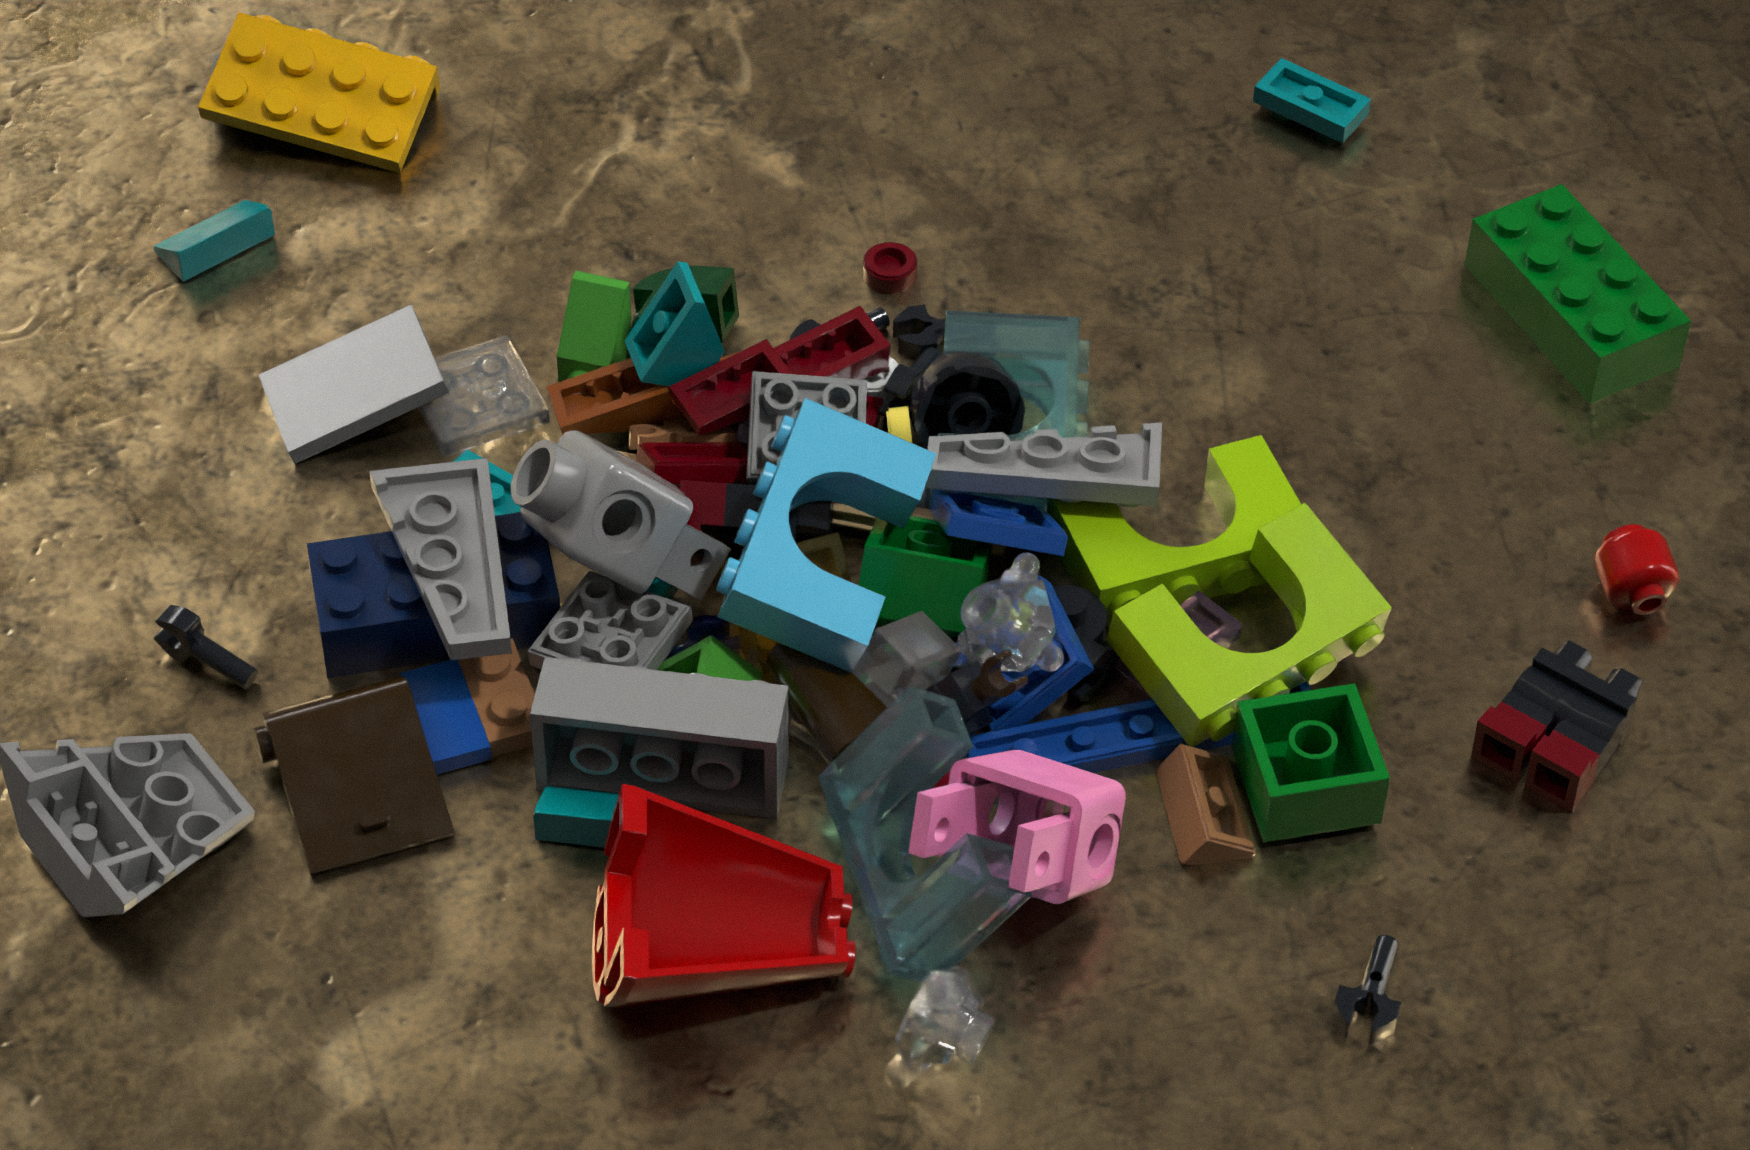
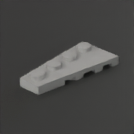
[925,422,1162,507]
[369,458,512,660]

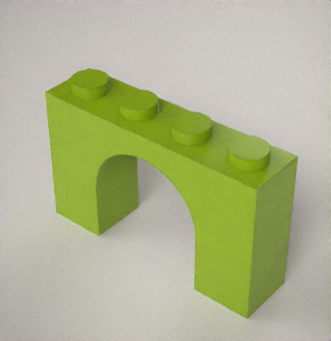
[1047,435,1301,626]
[1107,503,1392,747]

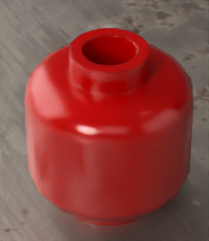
[1594,524,1679,615]

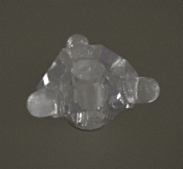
[949,553,1064,672]
[886,966,996,1087]

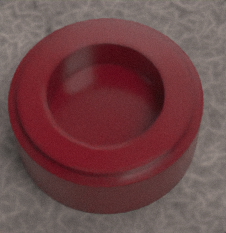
[863,242,917,294]

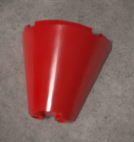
[592,784,856,1008]

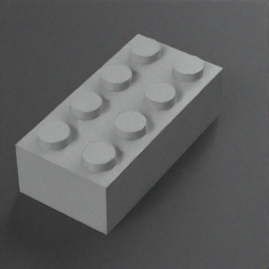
[530,657,789,819]

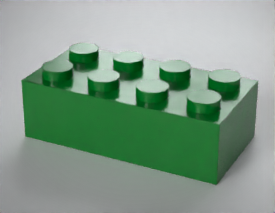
[1464,184,1691,404]

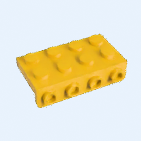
[198,12,440,173]

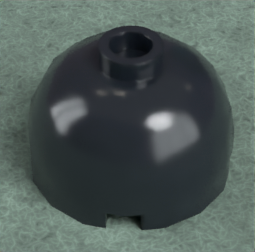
[909,351,1025,449]

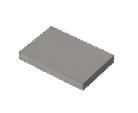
[259,305,450,464]

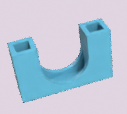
[716,398,936,673]

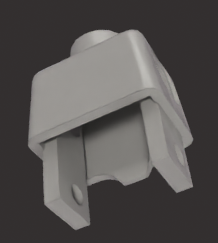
[511,430,731,600]

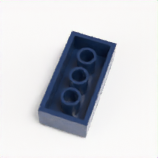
[307,512,560,678]

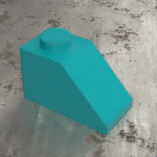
[624,261,725,386]

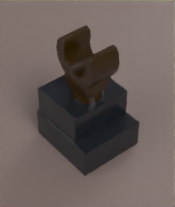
[917,650,1028,747]

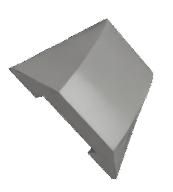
[0,733,255,917]

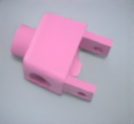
[908,750,1126,904]

